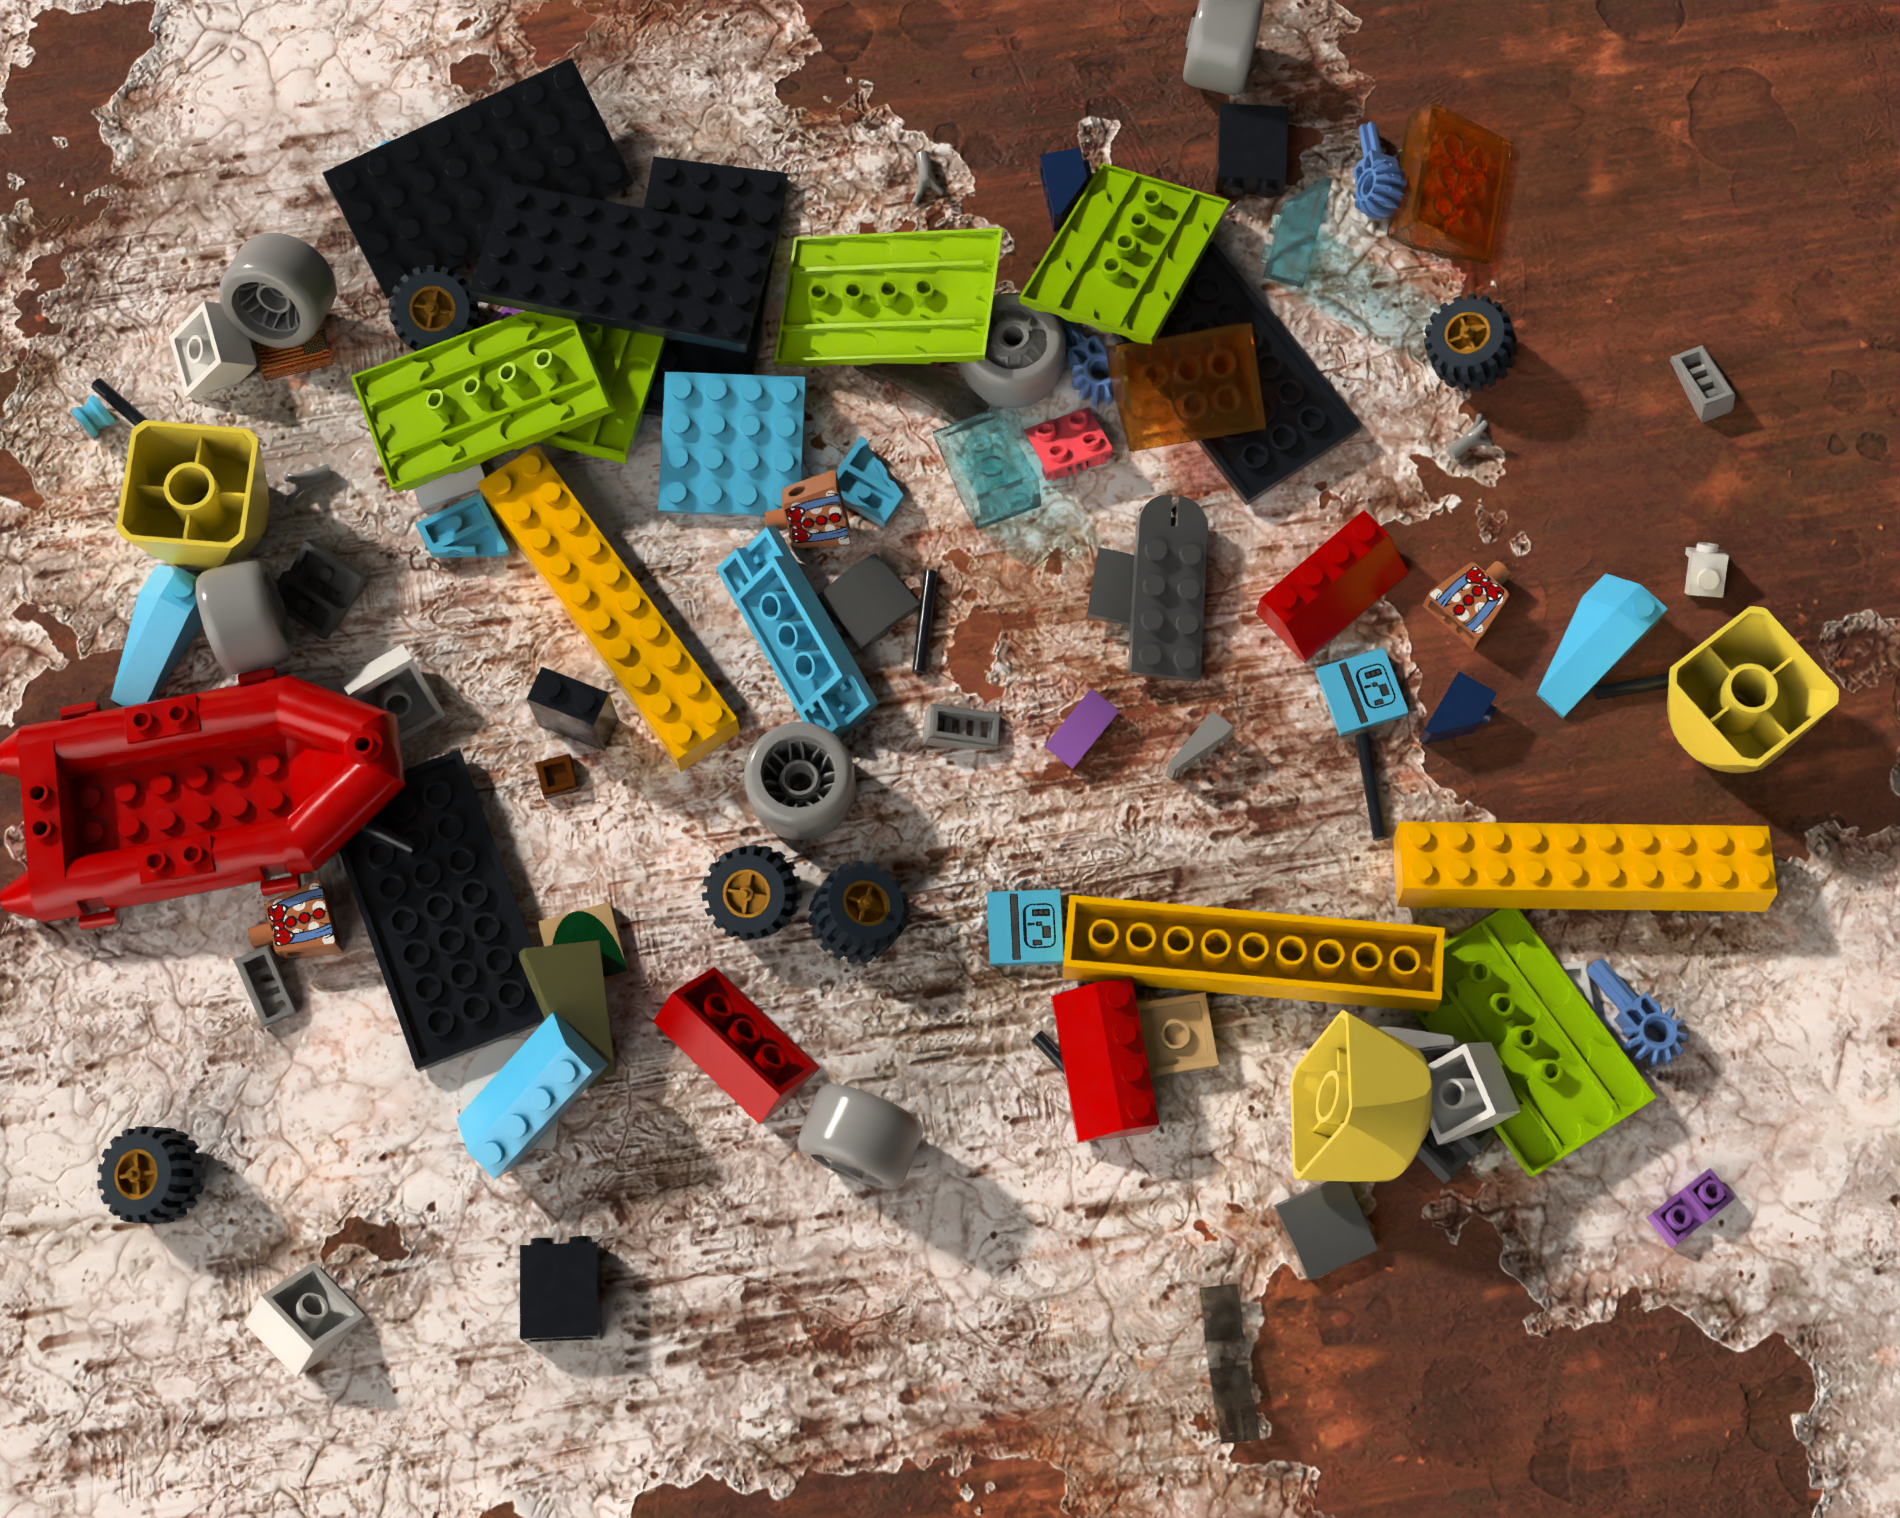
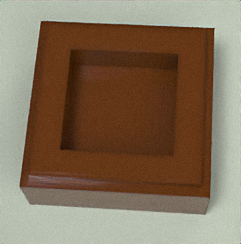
[535,754,580,800]

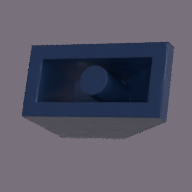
[1039,147,1092,231]
[1419,672,1497,745]

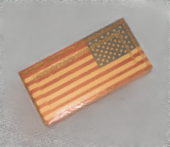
[256,329,334,381]

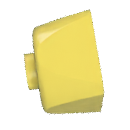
[116,420,269,571]
[1667,606,1839,773]
[1290,1010,1433,1182]

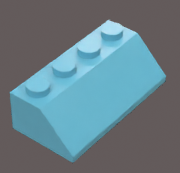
[457,1011,608,1179]

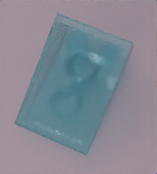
[1260,177,1333,288]
[933,408,1042,530]

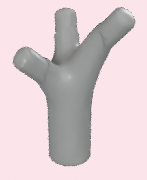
[912,151,944,204]
[1446,414,1492,460]
[284,464,333,507]

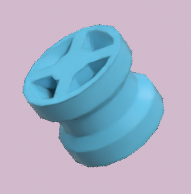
[70,394,116,439]

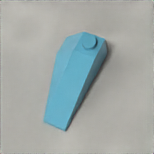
[111,565,203,707]
[1536,573,1668,718]

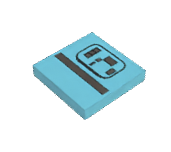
[1315,648,1409,737]
[987,889,1064,967]

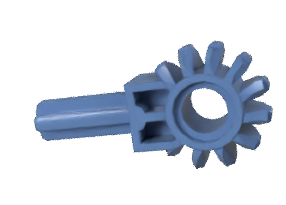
[1353,122,1407,220]
[1057,315,1130,407]
[1586,958,1688,1067]

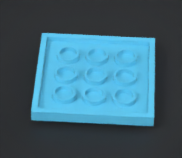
[658,372,806,517]

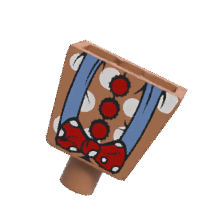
[764,469,851,548]
[1423,561,1511,650]
[248,878,343,960]

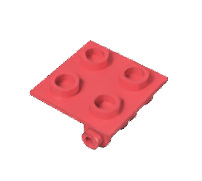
[1024,407,1114,482]

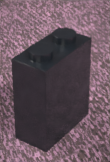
[1215,103,1288,198]
[526,666,619,751]
[520,1236,602,1343]

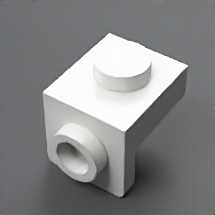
[1684,542,1729,598]

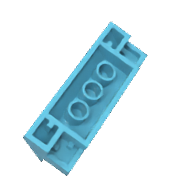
[716,526,879,737]

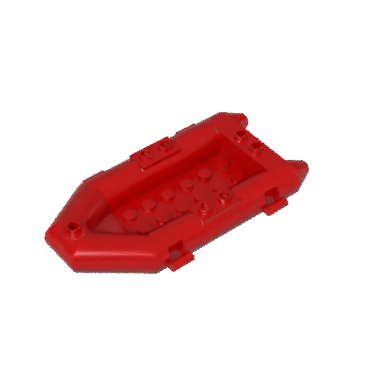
[0,667,406,930]

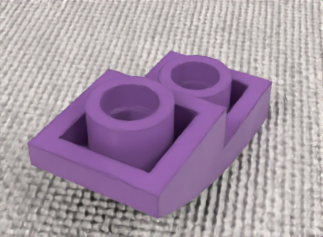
[1044,688,1120,769]
[1647,1168,1735,1248]

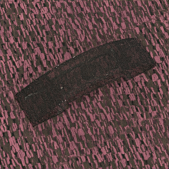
[853,363,990,435]
[1199,1284,1260,1444]

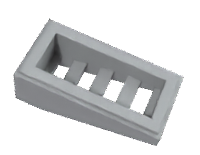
[1670,345,1735,422]
[923,703,1001,750]
[1166,711,1235,780]
[234,945,299,1028]
[1378,1025,1463,1057]

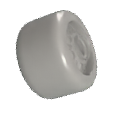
[1183,0,1265,95]
[219,233,337,348]
[960,293,1066,408]
[196,558,293,675]
[744,722,856,840]
[798,1083,923,1190]

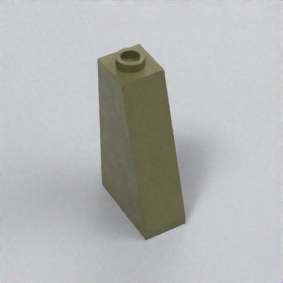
[519,940,616,1087]

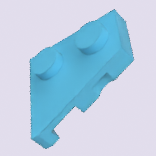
[836,436,903,528]
[415,493,510,558]

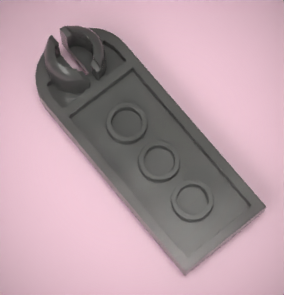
[1127,494,1208,682]

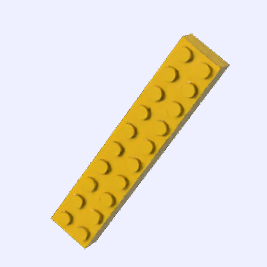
[477,445,740,772]
[1392,822,1778,912]
[1063,895,1445,1012]

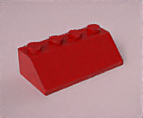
[1256,510,1408,663]
[653,967,820,1124]
[1051,977,1160,1144]

